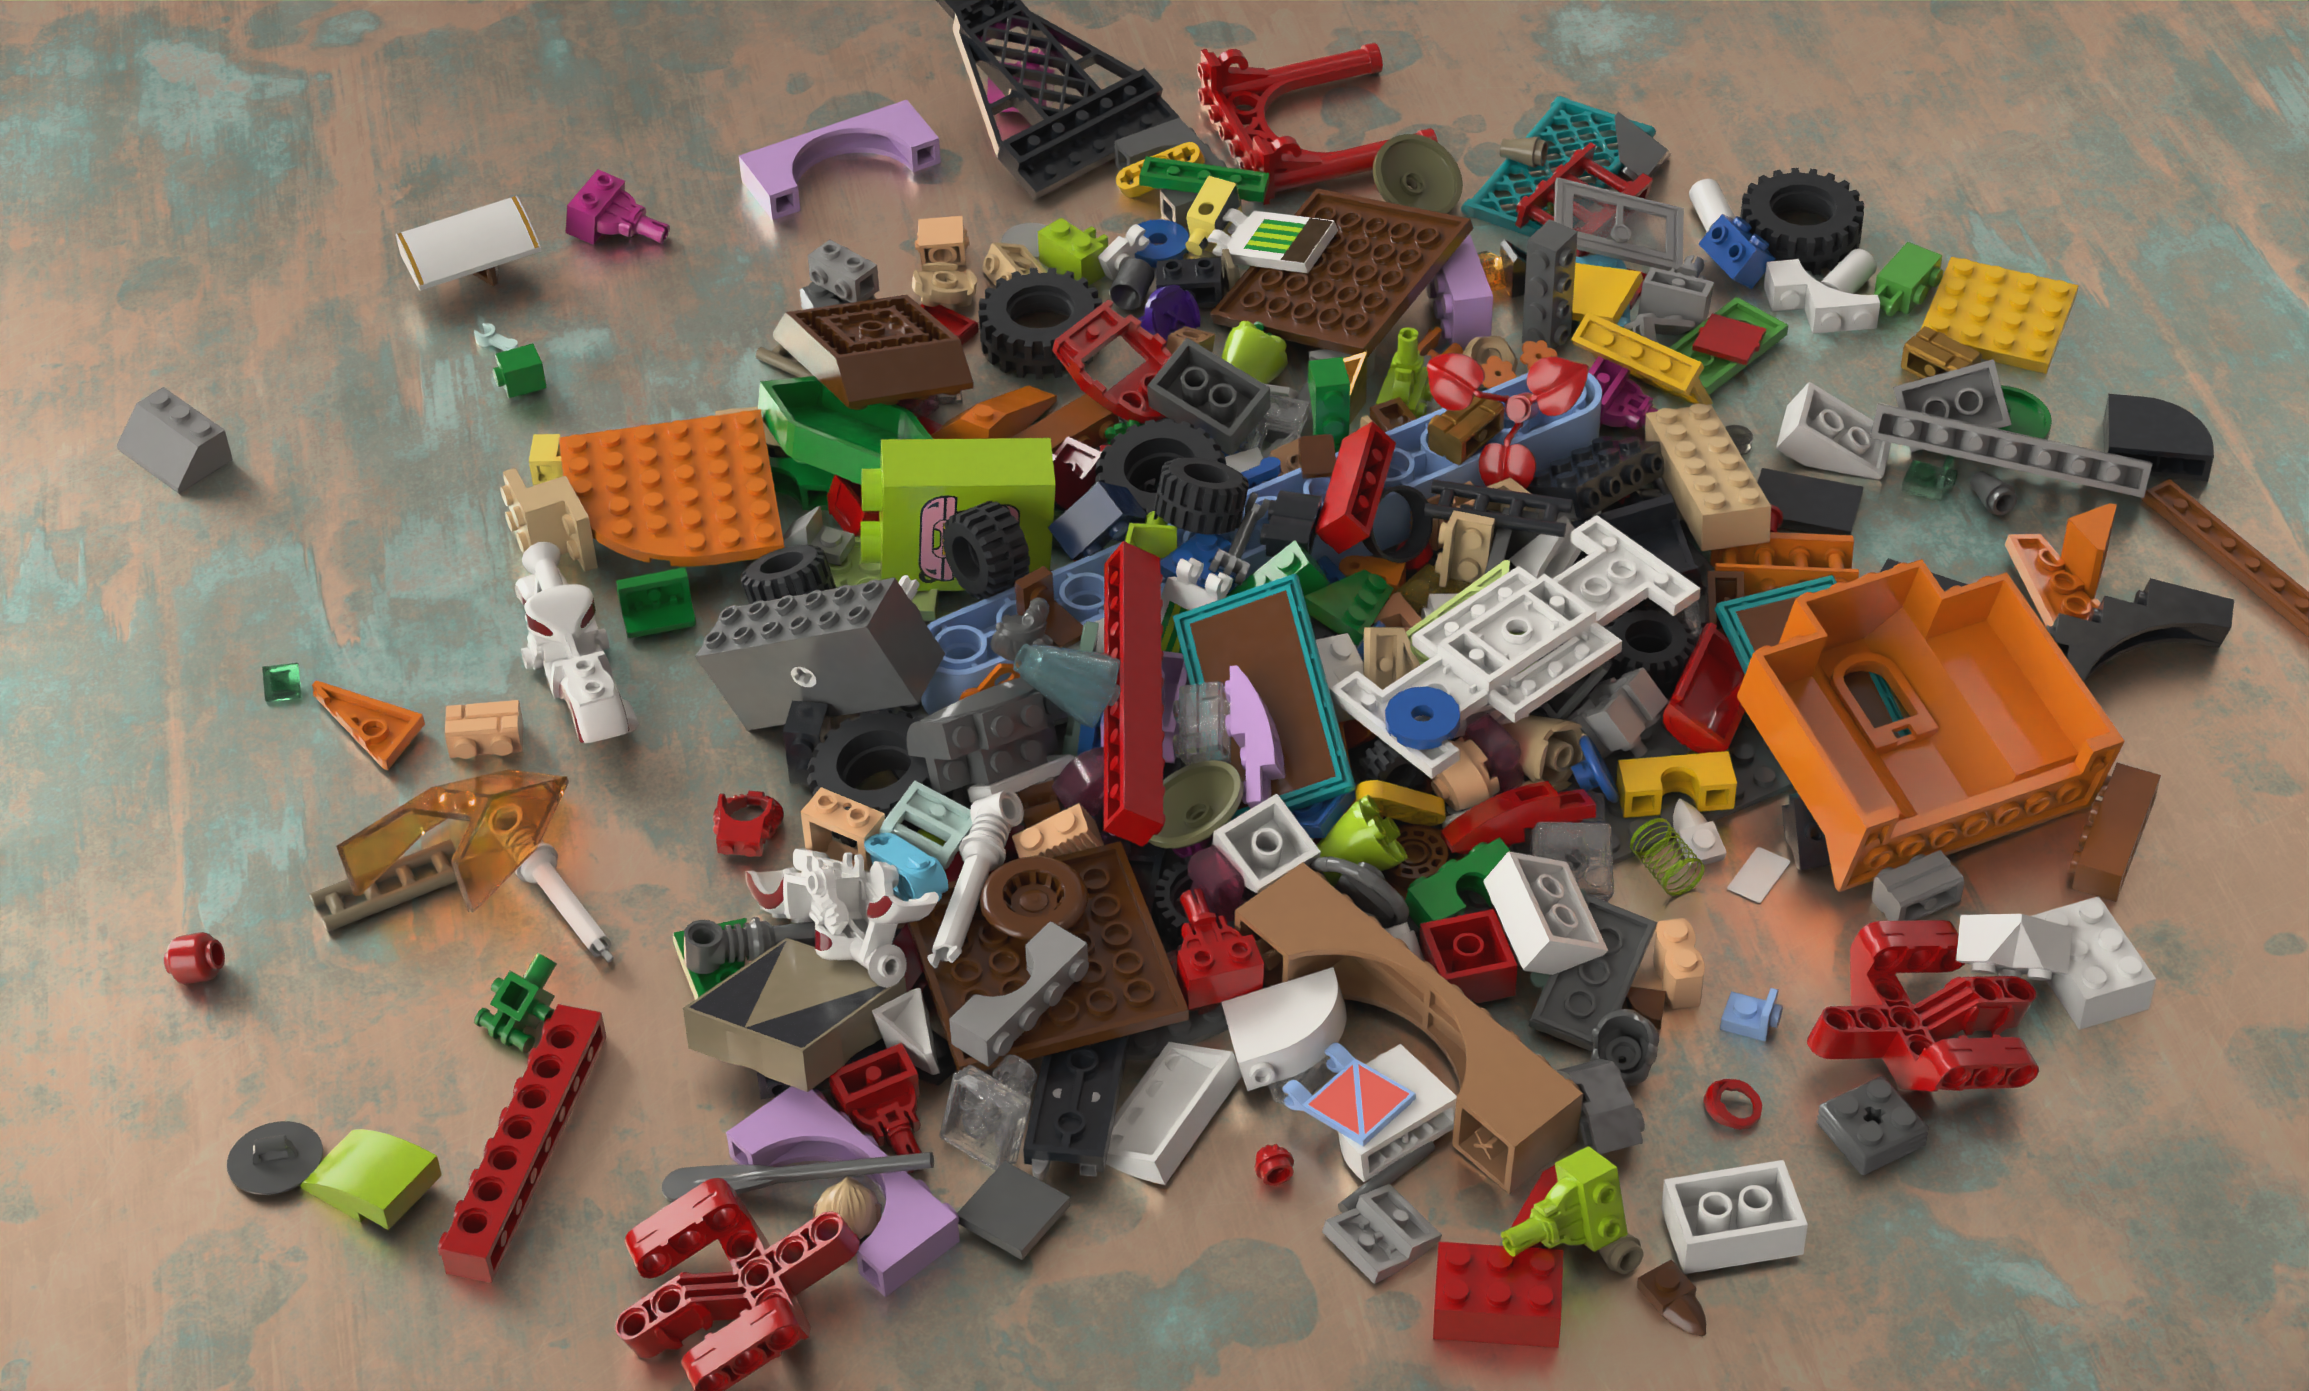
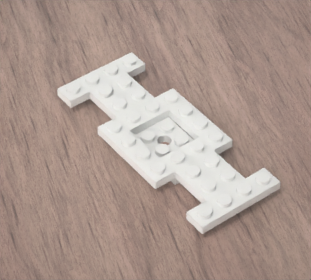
[1330,515,1700,779]

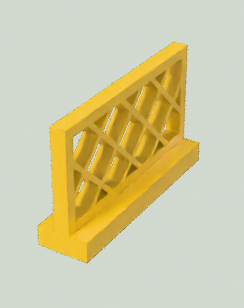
[1571,312,1713,405]

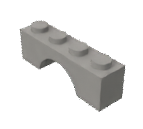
[949,921,1089,1067]

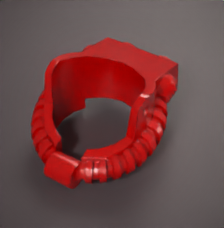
[713,790,784,857]

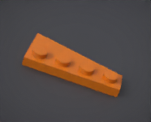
[2005,534,2101,626]

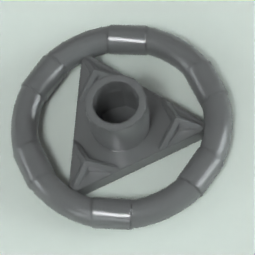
[1309,856,1409,929]

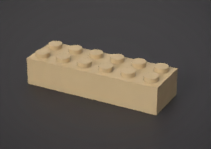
[1645,404,1771,551]

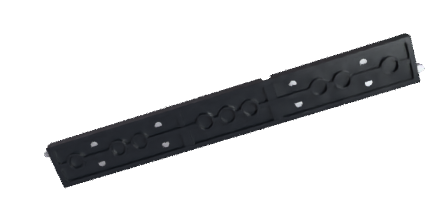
[1023,712,1193,1181]

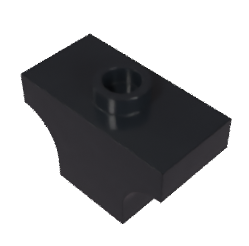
[1782,793,1831,870]

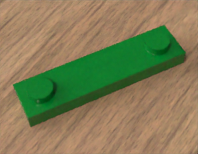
[1139,156,1269,202]

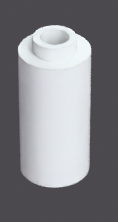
[1689,179,1735,232]
[1820,249,1877,294]

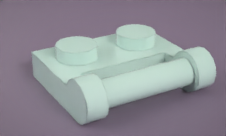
[879,780,973,869]

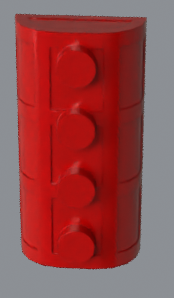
[1663,623,1745,754]

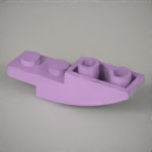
[1225,665,1285,809]

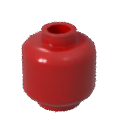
[164,932,225,985]

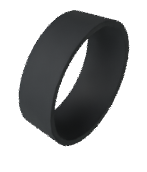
[1362,485,1433,563]

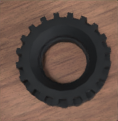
[1740,168,1864,276]
[978,268,1102,380]

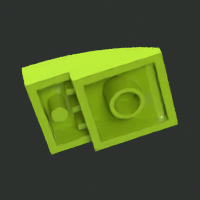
[300,1129,442,1230]

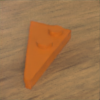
[312,680,425,770]

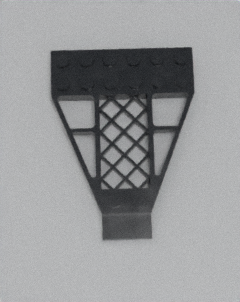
[936,0,1180,200]

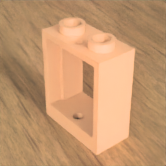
[800,787,885,871]

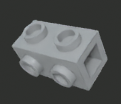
[808,240,879,303]

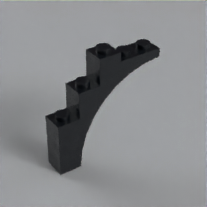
[2046,578,2234,682]

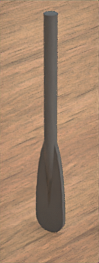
[662,1152,934,1202]

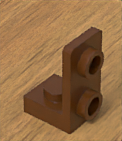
[1015,566,1083,651]

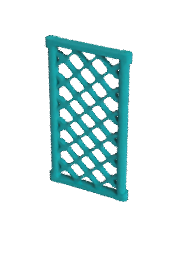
[1461,96,1656,237]

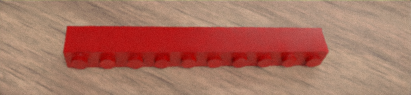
[1104,541,1166,847]

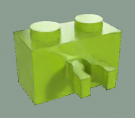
[1037,218,1108,286]

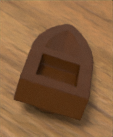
[1637,1260,1707,1337]

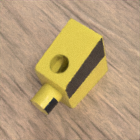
[1185,176,1242,255]

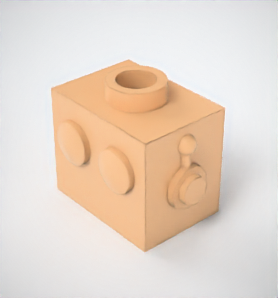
[915,216,970,266]

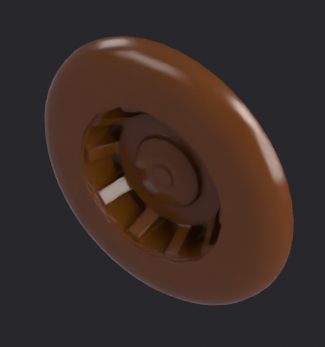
[1381,824,1465,900]
[980,856,1088,939]

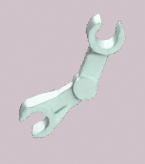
[474,323,518,351]

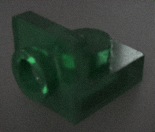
[1901,455,1958,502]

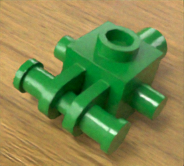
[474,952,557,1053]

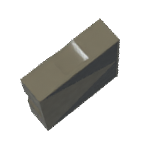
[683,938,907,1092]

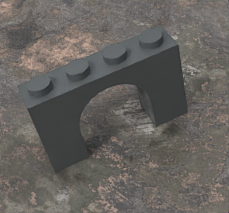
[1115,118,1242,228]

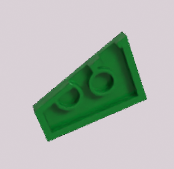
[1304,569,1394,646]

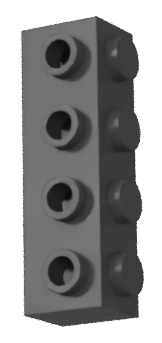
[1522,219,1578,350]

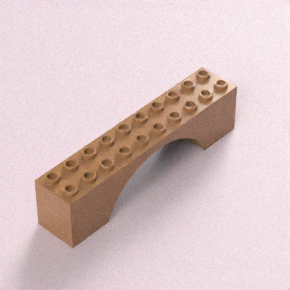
[1235,862,1583,1194]

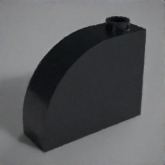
[2103,393,2214,482]

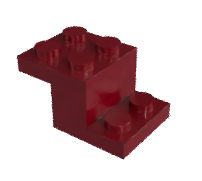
[1052,436,1101,512]

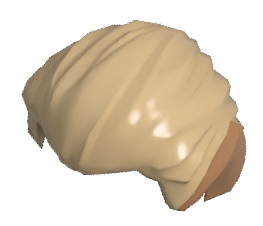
[813,1176,882,1240]

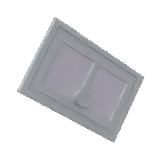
[1554,177,1684,273]

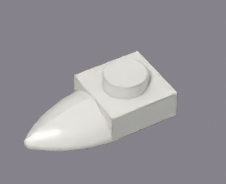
[1673,799,1727,868]

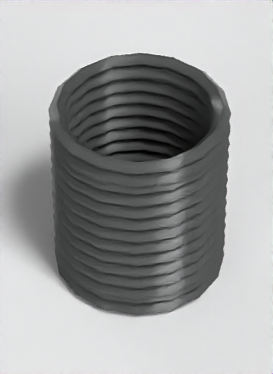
[1109,258,1155,310]

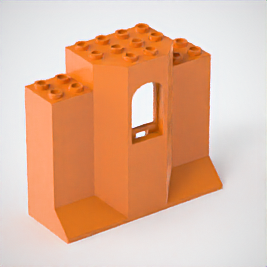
[1737,559,2125,892]

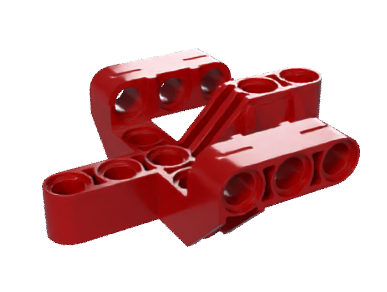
[1807,920,2039,1092]
[615,1178,860,1391]

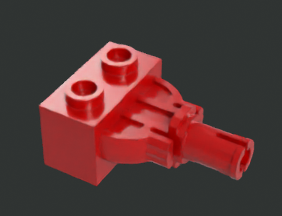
[1176,888,1264,1010]
[829,1042,922,1174]

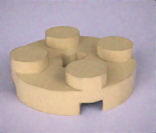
[912,262,977,307]

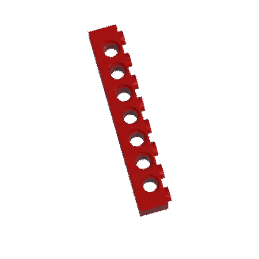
[438,1004,607,1283]

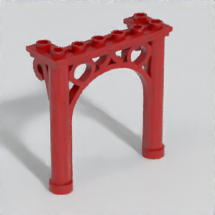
[1197,43,1438,205]

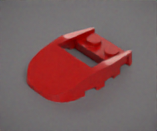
[1052,299,1172,423]

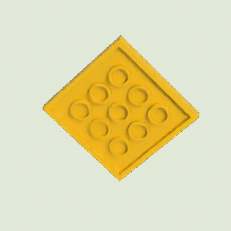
[1920,256,2079,374]

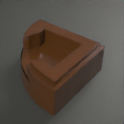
[1626,986,1666,1029]

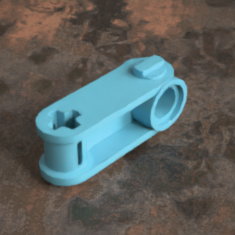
[864,833,948,902]

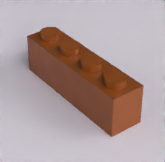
[1011,394,1119,454]
[2069,762,2161,902]

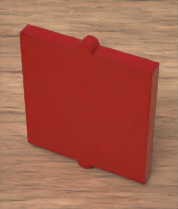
[1692,313,1766,366]

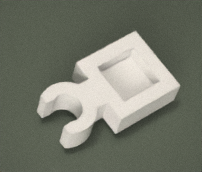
[1098,224,1150,281]

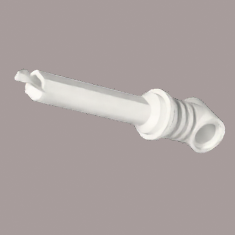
[927,789,1024,968]
[486,804,614,963]

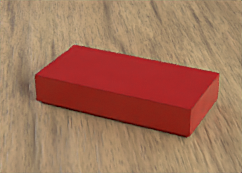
[920,304,979,345]

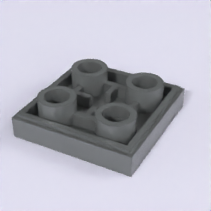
[957,1161,1070,1260]

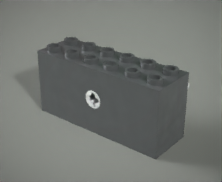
[695,575,945,730]

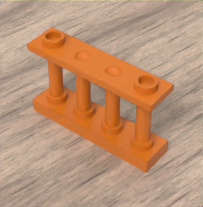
[1710,532,1859,596]

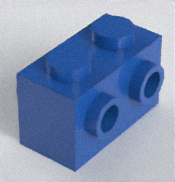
[1699,214,1776,289]

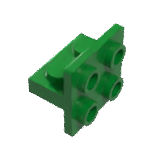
[616,567,696,638]

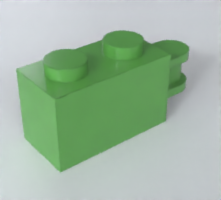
[1874,242,1943,317]

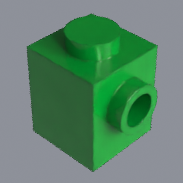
[493,343,547,398]

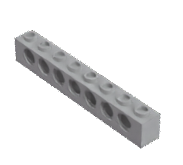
[1870,403,2152,498]

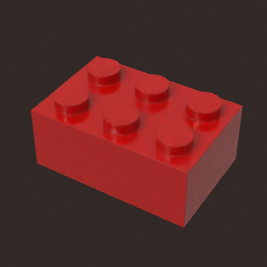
[1433,1241,1564,1348]

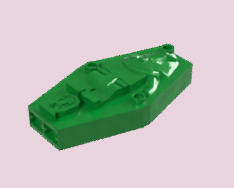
[758,376,933,485]

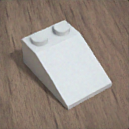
[1776,382,1891,480]

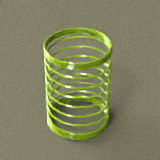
[1630,818,1705,896]

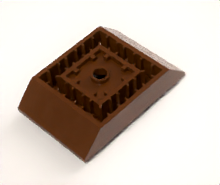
[773,295,974,410]

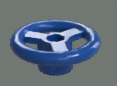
[1571,735,1620,803]

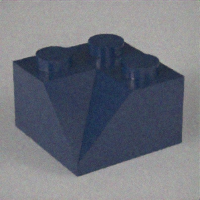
[1048,482,1147,561]

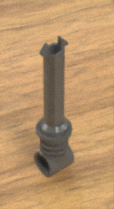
[684,917,902,974]

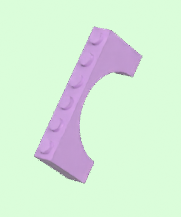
[739,100,941,220]
[726,1086,960,1297]

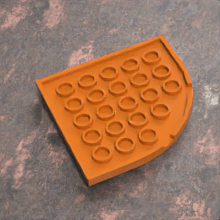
[559,409,785,567]

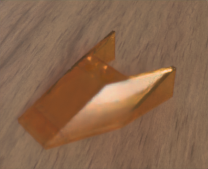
[336,769,569,913]

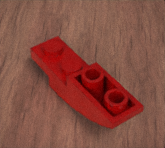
[1441,781,1596,854]

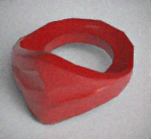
[1703,1079,1763,1130]

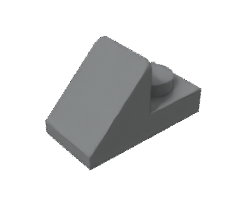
[783,506,855,566]

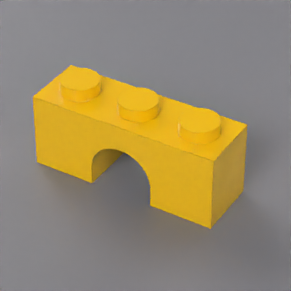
[1616,751,1737,818]

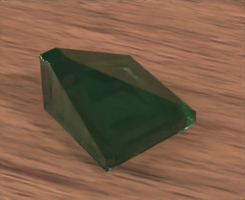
[262,663,302,702]

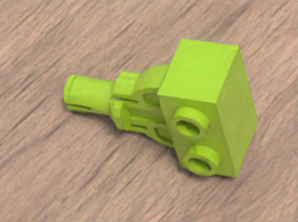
[1376,327,1433,419]
[1501,1146,1628,1256]

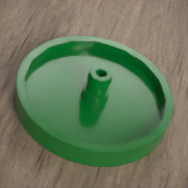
[1998,385,2052,440]

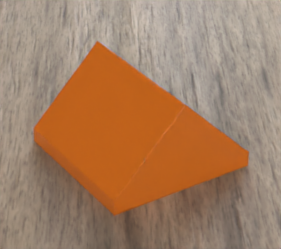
[2061,503,2117,599]

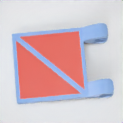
[1282,1042,1416,1146]

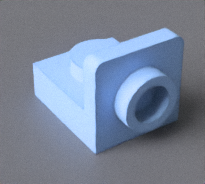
[1720,988,1783,1042]

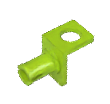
[1125,511,1177,558]

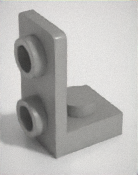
[1624,313,1695,342]

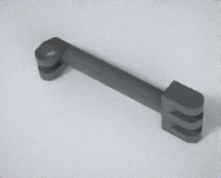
[1208,492,1270,586]

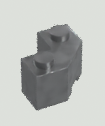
[1557,1059,1645,1154]

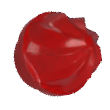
[1254,1144,1294,1186]

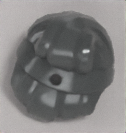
[990,597,1053,663]
[1590,1009,1659,1087]

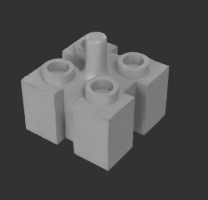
[1565,667,1668,758]

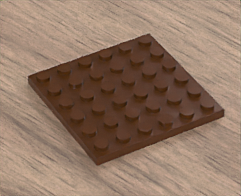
[1210,188,1474,358]
[900,841,1189,1077]

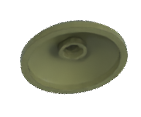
[1373,134,1463,214]
[1148,760,1244,848]

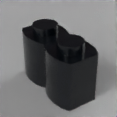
[1260,491,1322,557]

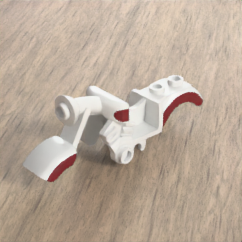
[515,542,639,743]
[745,848,939,988]

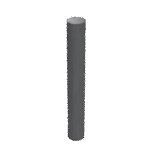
[1338,1141,1435,1213]

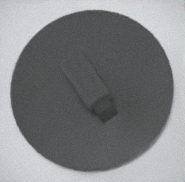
[227,1121,323,1195]

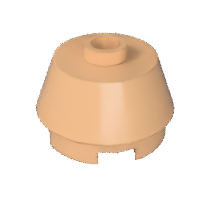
[1431,737,1500,811]

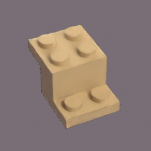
[500,468,598,572]

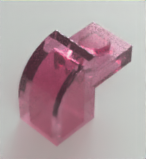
[1051,747,1104,817]

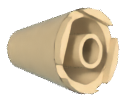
[1485,715,1586,792]

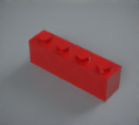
[1315,421,1396,554]

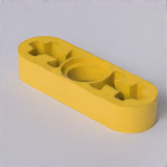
[1116,142,1205,198]
[1355,780,1446,826]

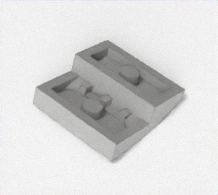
[1322,1184,1442,1284]

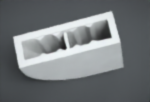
[1221,967,1347,1091]
[1338,1044,1457,1182]

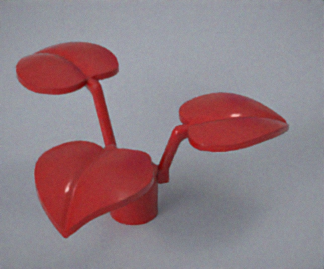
[1427,353,1589,489]

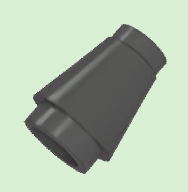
[1970,471,2017,515]

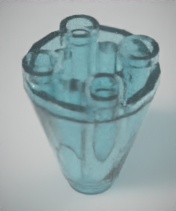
[1014,644,1121,728]

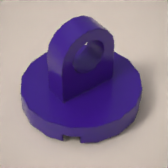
[1138,285,1201,347]

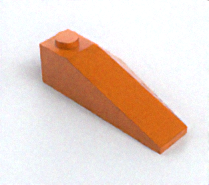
[931,385,1057,439]

